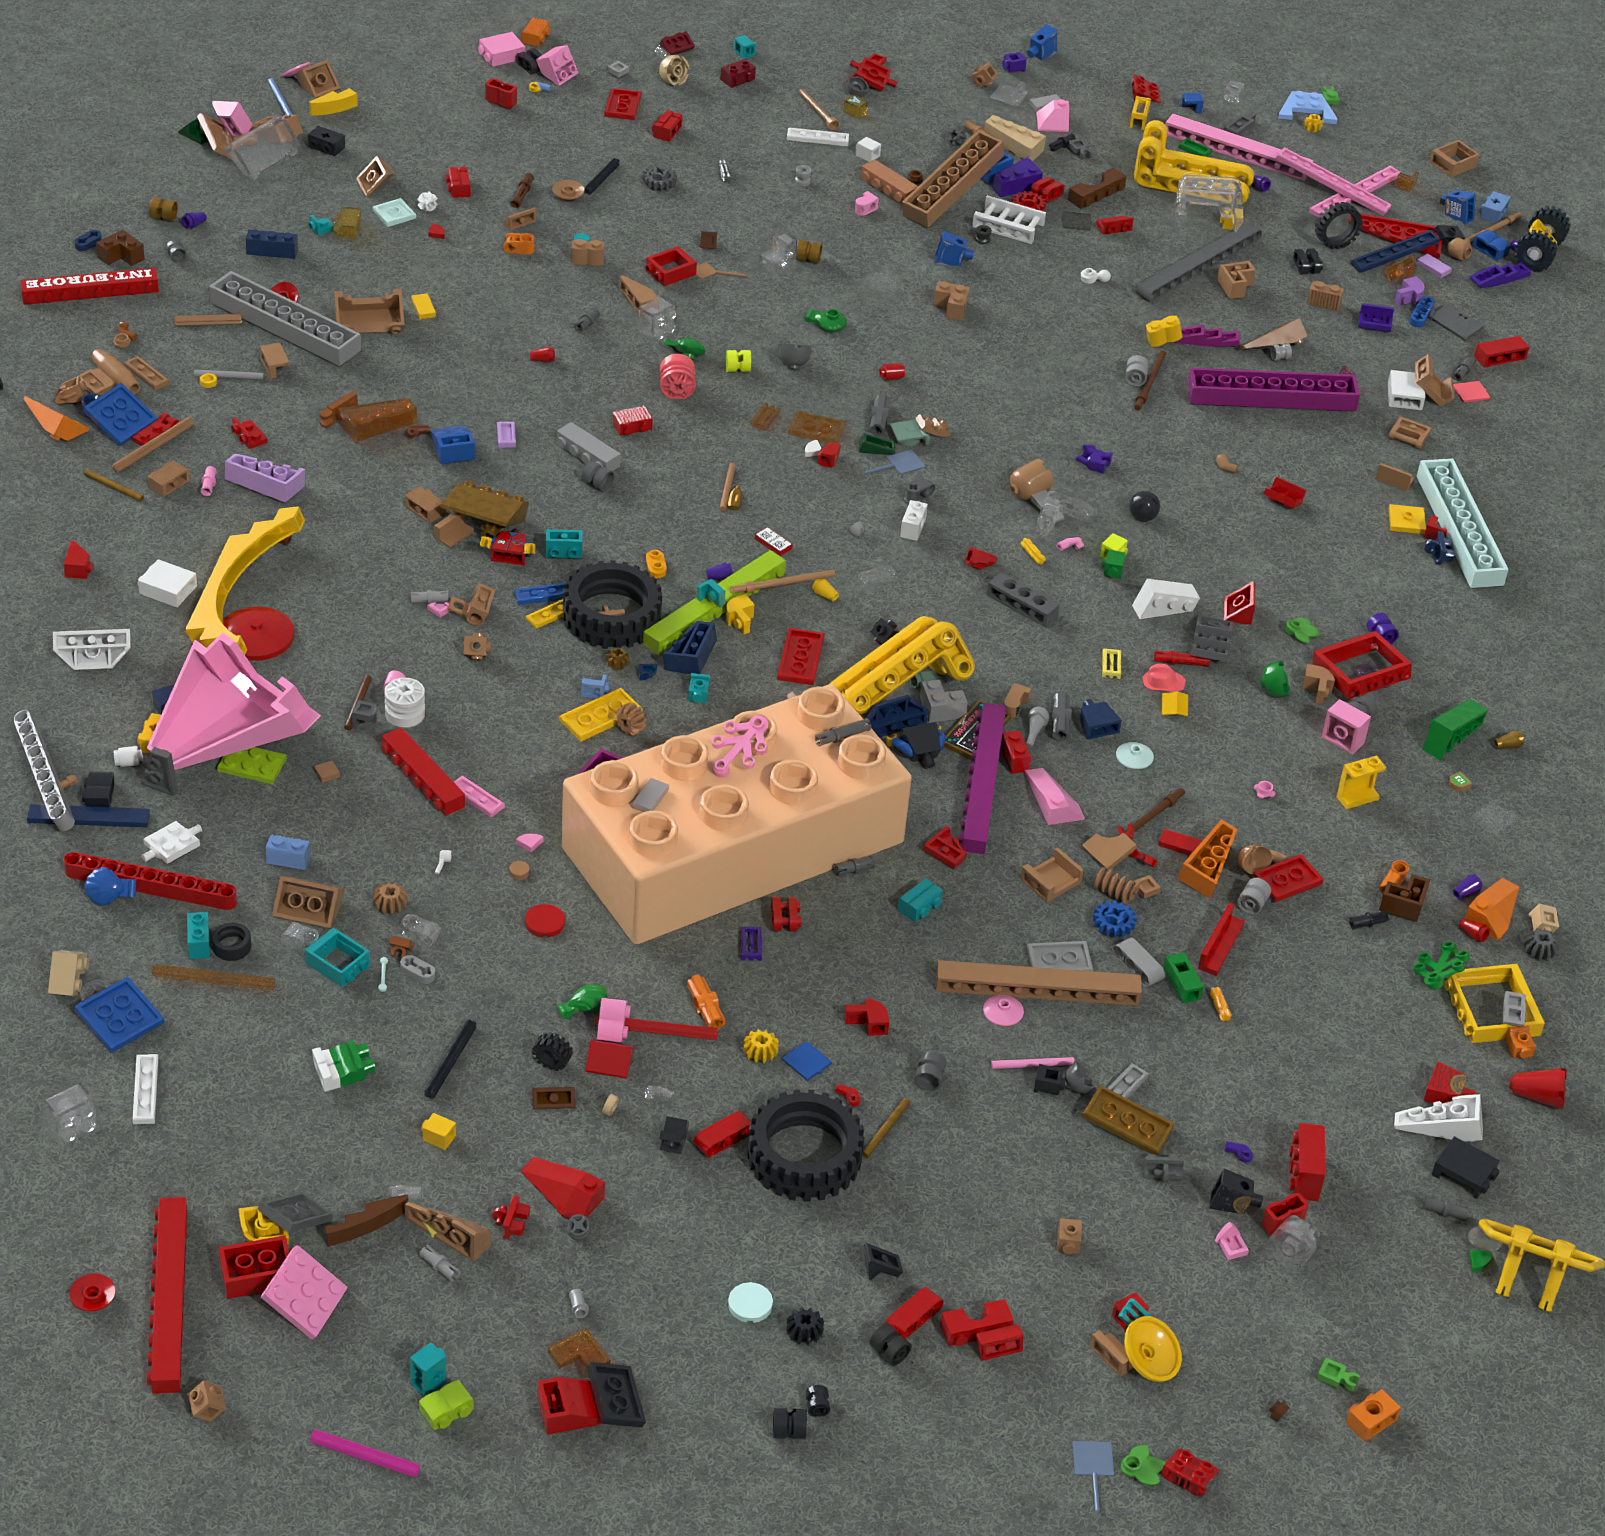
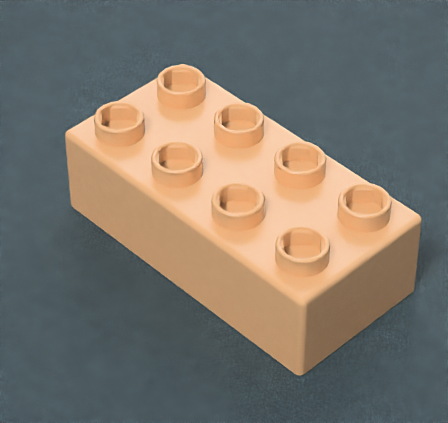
[562,684,912,944]

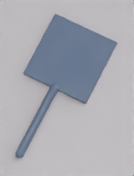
[864,450,926,474]
[1072,1441,1114,1513]

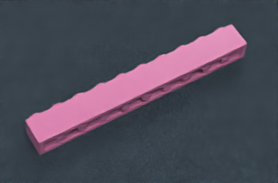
[1165,114,1314,181]

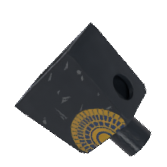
[1209,1168,1263,1214]

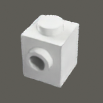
[856,137,881,162]

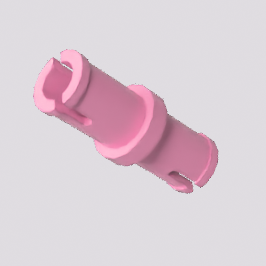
[201,466,217,496]

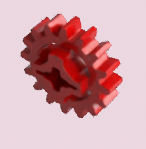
[1012,191,1046,212]

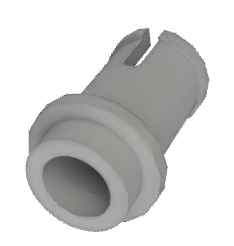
[569,1289,589,1318]

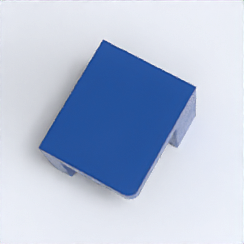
[1181,93,1204,113]

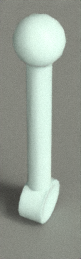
[378,957,388,992]

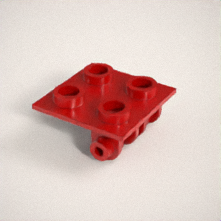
[1131,74,1161,103]
[1161,1448,1220,1497]

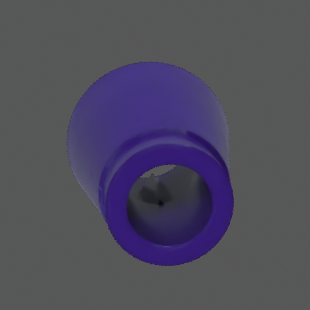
[1252,174,1271,192]
[182,212,207,229]
[706,562,733,580]
[1453,874,1483,899]

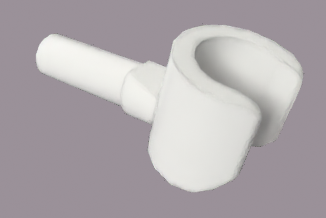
[434,850,451,875]

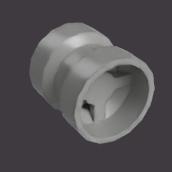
[795,165,811,187]
[1270,343,1292,361]

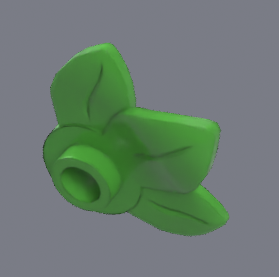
[1285,618,1320,644]
[1120,1445,1166,1486]

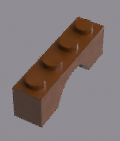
[1068,167,1127,209]

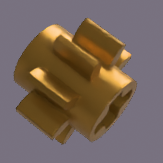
[480,521,503,539]
[606,648,629,670]

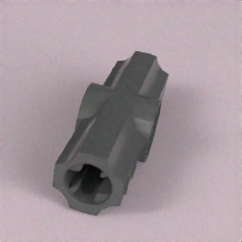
[869,393,890,436]
[1051,691,1072,741]

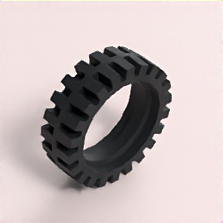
[1315,202,1363,249]

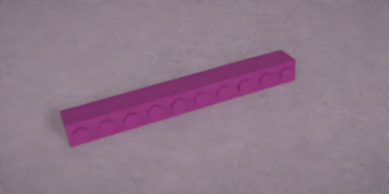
[959,703,1006,855]

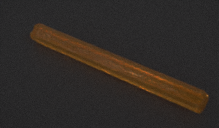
[152,964,275,990]

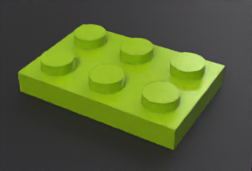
[217,747,287,784]

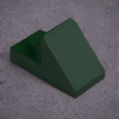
[178,118,209,145]

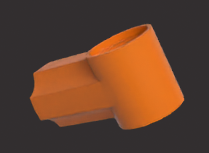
[1379,860,1409,895]

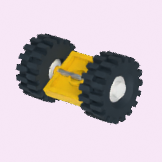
[1514,206,1571,272]

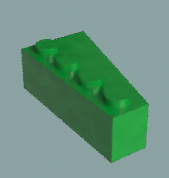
[1422,699,1489,761]

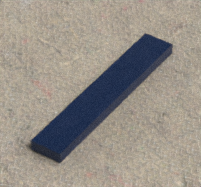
[1351,230,1440,273]
[27,804,150,828]

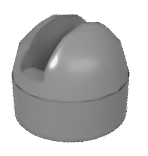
[849,521,864,537]

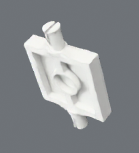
[141,821,202,864]

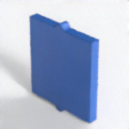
[782,1041,832,1081]

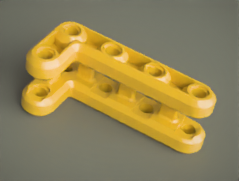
[1134,120,1254,205]
[830,616,975,714]

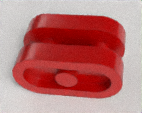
[1031,177,1065,202]
[771,896,802,931]

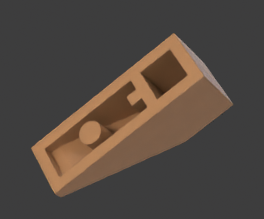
[619,275,660,316]

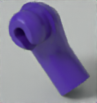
[1225,1141,1253,1163]

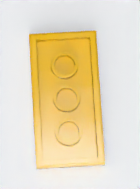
[559,688,643,742]

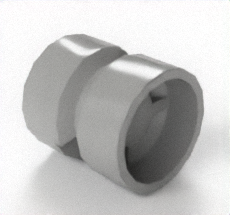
[1125,355,1148,386]
[1237,878,1271,915]

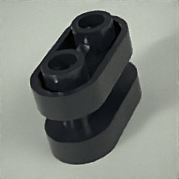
[516,48,543,75]
[1293,248,1323,275]

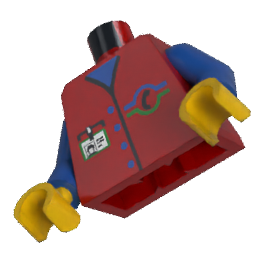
[480,528,535,566]

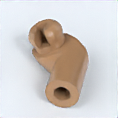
[1216,454,1237,473]

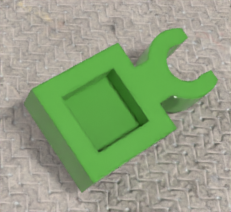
[1322,86,1340,104]
[1317,1358,1360,1392]

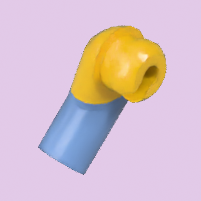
[529,82,552,93]

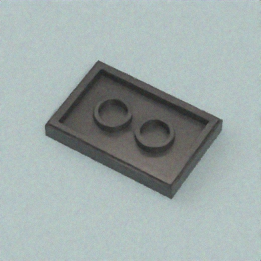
[257,1192,333,1233]

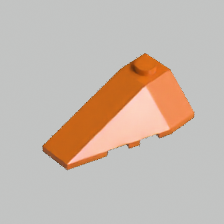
[24,396,89,441]

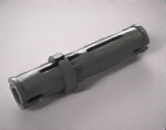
[815,718,871,747]

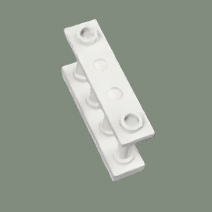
[972,195,1046,244]

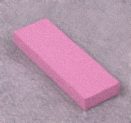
[454,776,505,817]

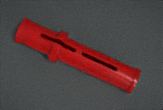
[1154,650,1210,667]

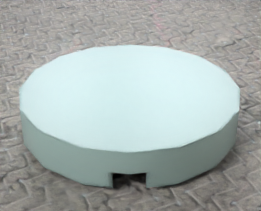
[728,1282,773,1323]

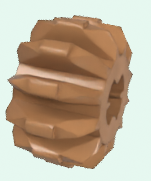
[615,703,647,736]
[373,881,408,915]

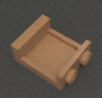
[1415,354,1454,406]
[1020,848,1083,902]

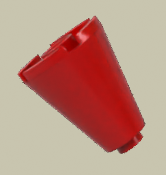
[1509,1068,1567,1110]

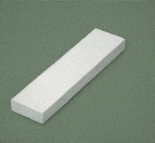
[787,128,849,146]
[133,1054,159,1124]

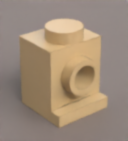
[1529,904,1559,933]

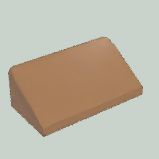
[503,207,536,230]

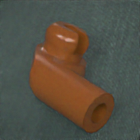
[118,321,137,341]

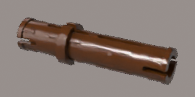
[510,173,534,208]

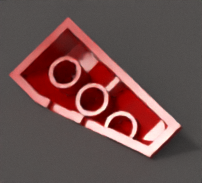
[521,1157,605,1220]

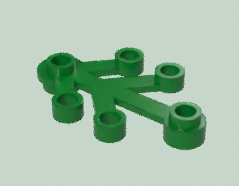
[1413,941,1470,990]

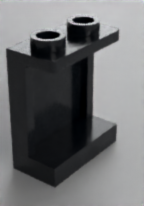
[1431,1136,1500,1199]

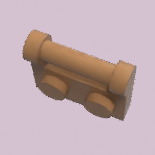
[1388,416,1432,449]

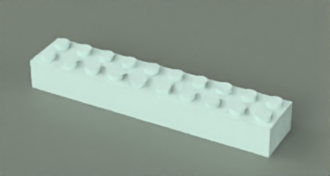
[1417,459,1509,588]

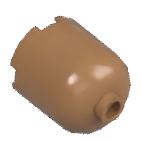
[1009,459,1054,500]

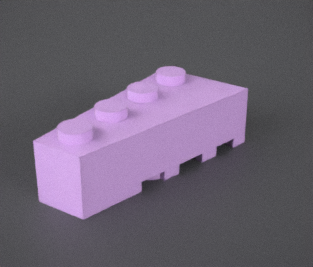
[225,454,305,502]

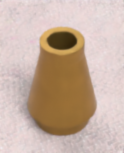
[1494,730,1524,749]

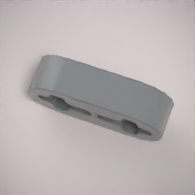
[400,955,435,984]

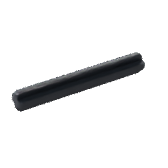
[584,158,620,195]

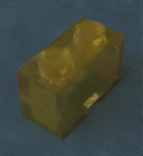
[334,206,361,239]

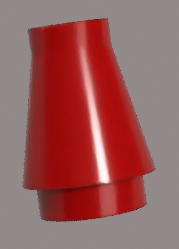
[530,346,555,363]
[1459,918,1490,942]

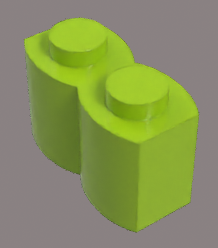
[419,1380,474,1430]

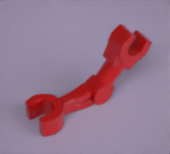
[1118,823,1158,867]

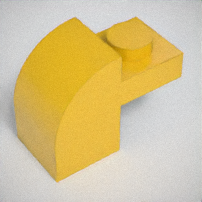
[726,594,754,635]

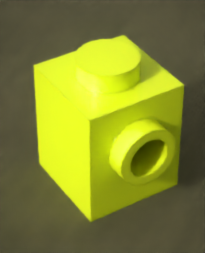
[1100,533,1128,559]

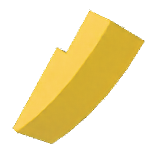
[309,88,358,116]

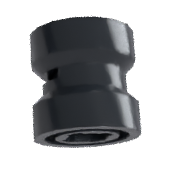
[806,1385,830,1417]

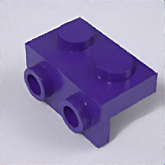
[1358,303,1394,332]

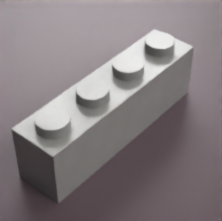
[556,422,621,471]

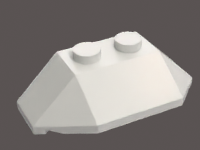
[53,629,131,670]

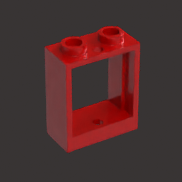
[645,246,697,286]

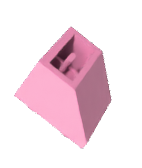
[536,45,578,86]
[212,101,253,137]

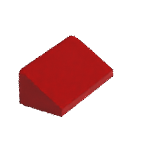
[976,1324,1024,1361]

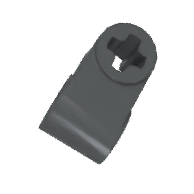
[904,476,935,505]

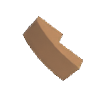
[915,414,951,437]

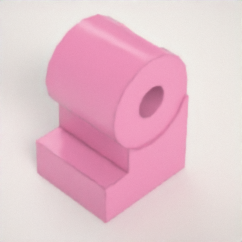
[855,191,879,216]

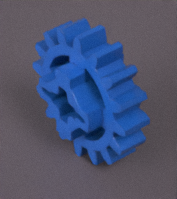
[1093,900,1137,938]

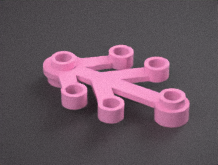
[712,716,768,777]

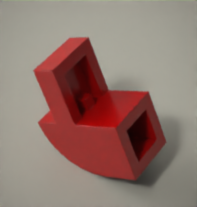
[844,998,890,1036]

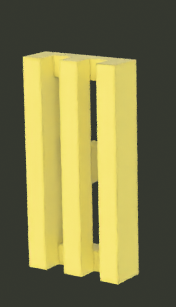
[1102,649,1121,679]

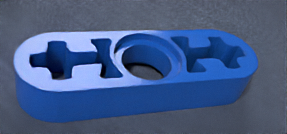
[1410,296,1435,327]

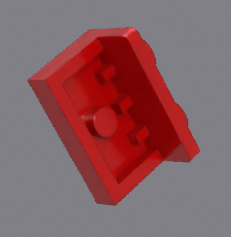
[1264,477,1307,509]

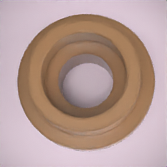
[113,333,131,348]

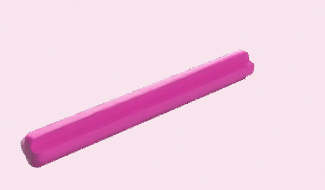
[310,1429,420,1477]

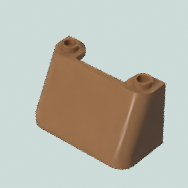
[334,289,405,334]

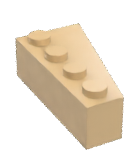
[984,115,1046,161]

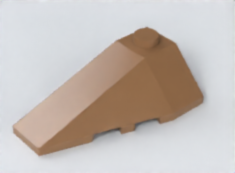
[1238,318,1308,350]
[405,1202,491,1262]

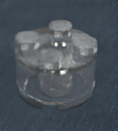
[1268,1215,1320,1268]

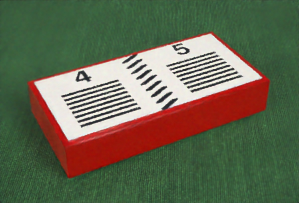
[755,527,793,556]

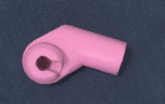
[1056,537,1084,551]

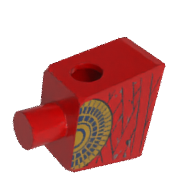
[1423,1061,1476,1104]

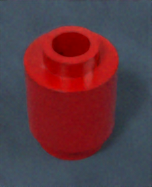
[879,363,905,381]

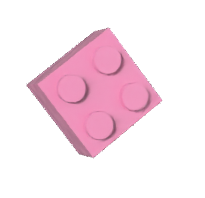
[1321,699,1371,754]

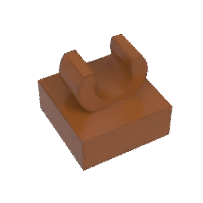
[389,935,414,958]

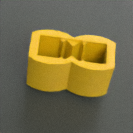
[1146,316,1182,347]

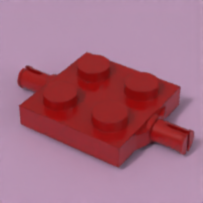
[849,57,898,91]

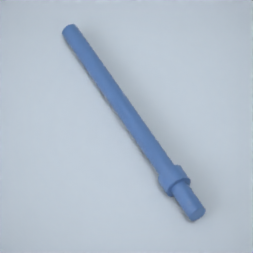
[268,78,293,115]

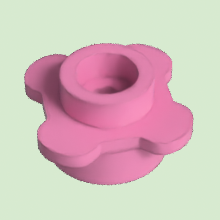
[1254,781,1275,799]

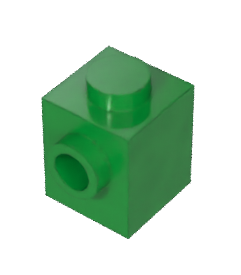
[1101,550,1126,579]

